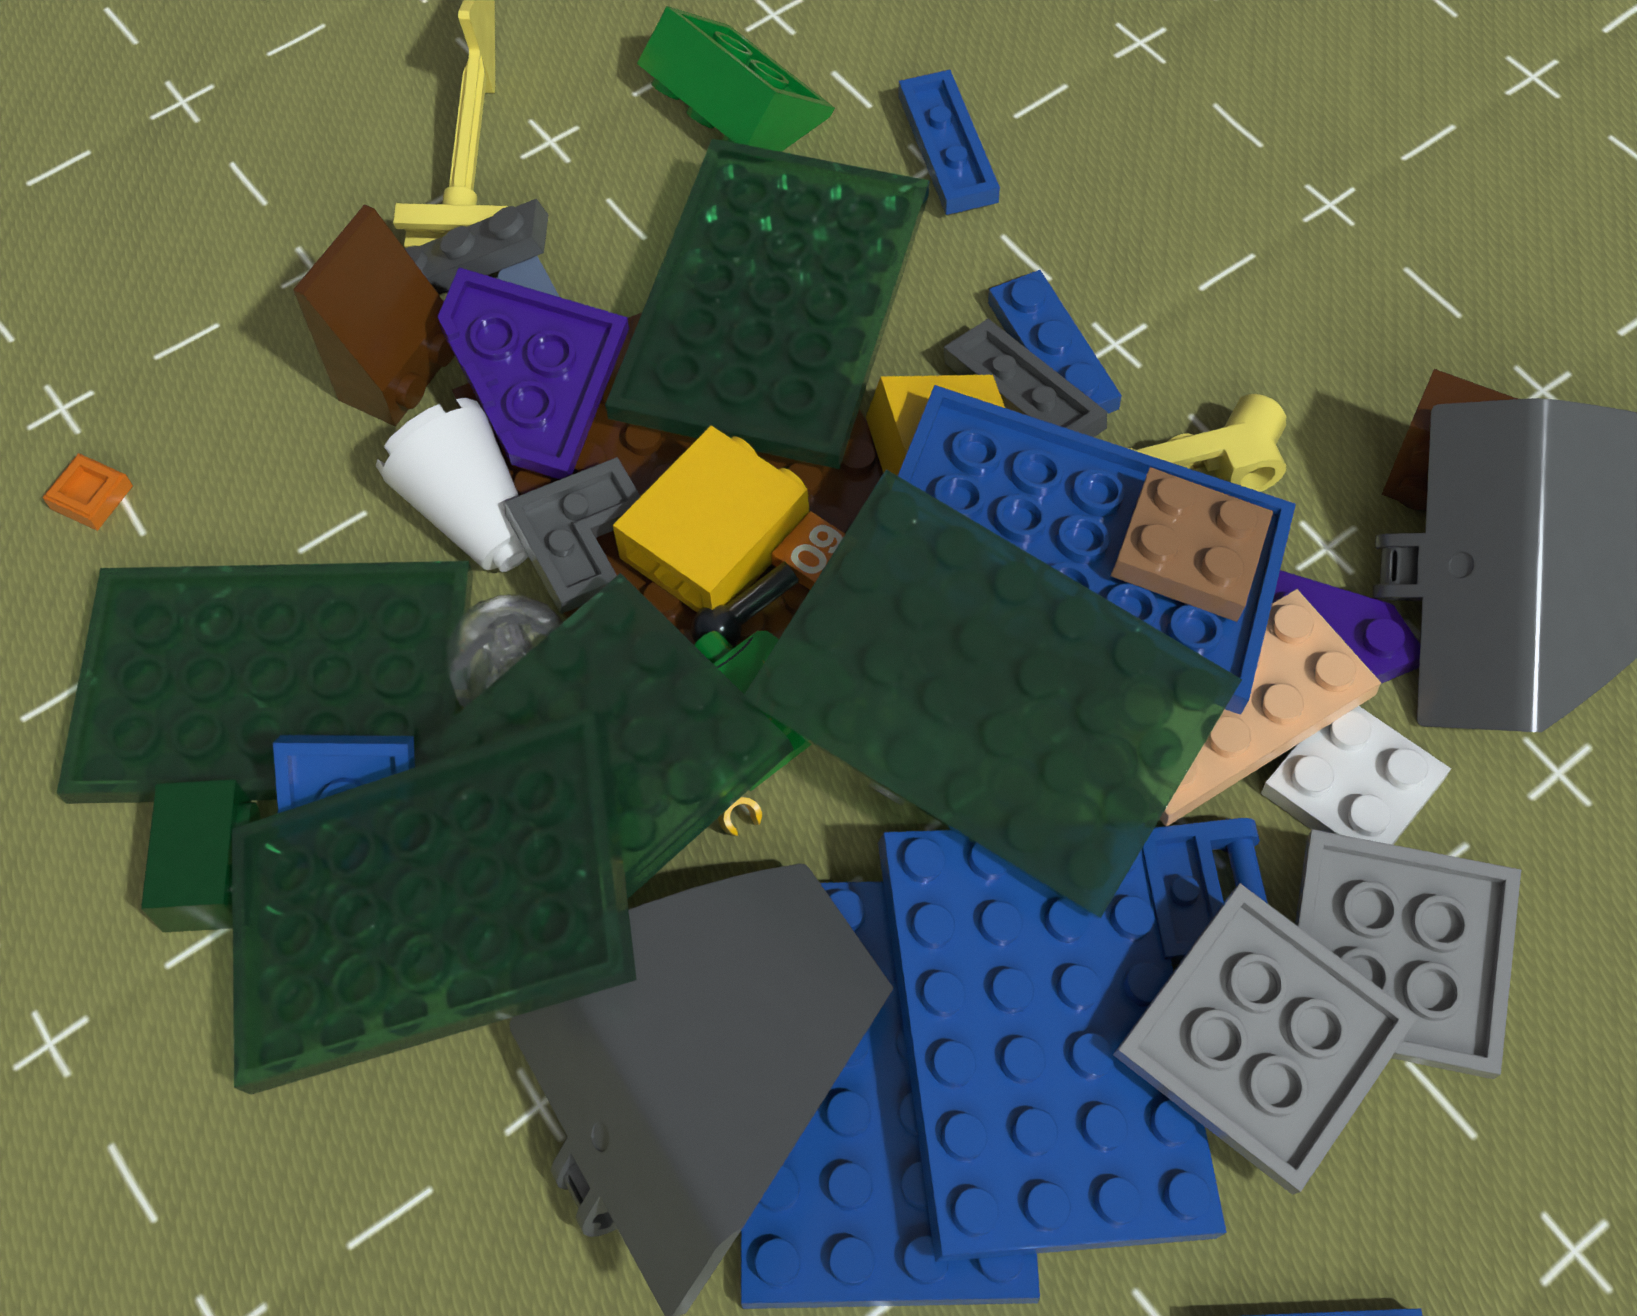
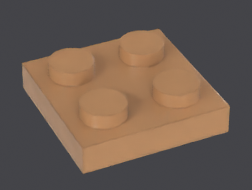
[1111,467,1273,622]

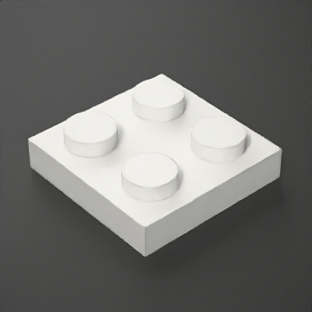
[1261,706,1451,845]

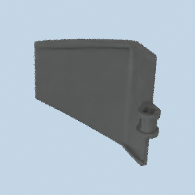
[1373,398,1637,733]
[509,864,893,1316]

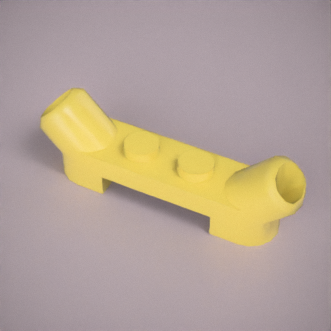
[1128,394,1286,492]

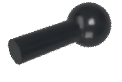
[691,561,800,647]

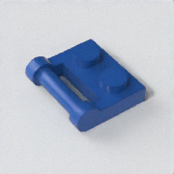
[1139,818,1268,965]

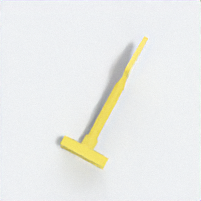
[393,0,508,248]

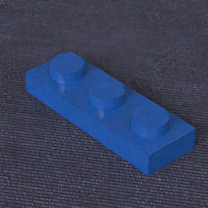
[898,70,1000,215]
[988,270,1122,414]

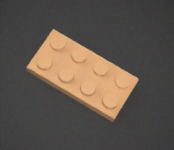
[1087,589,1381,826]

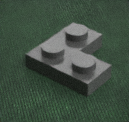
[505,457,641,614]

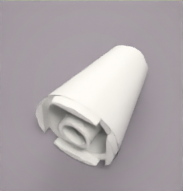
[376,398,528,572]

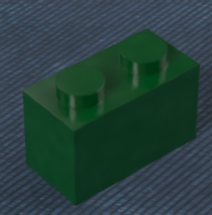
[141,779,261,933]

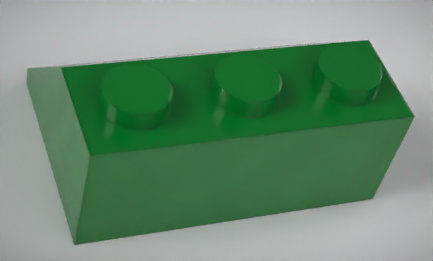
[637,6,835,158]

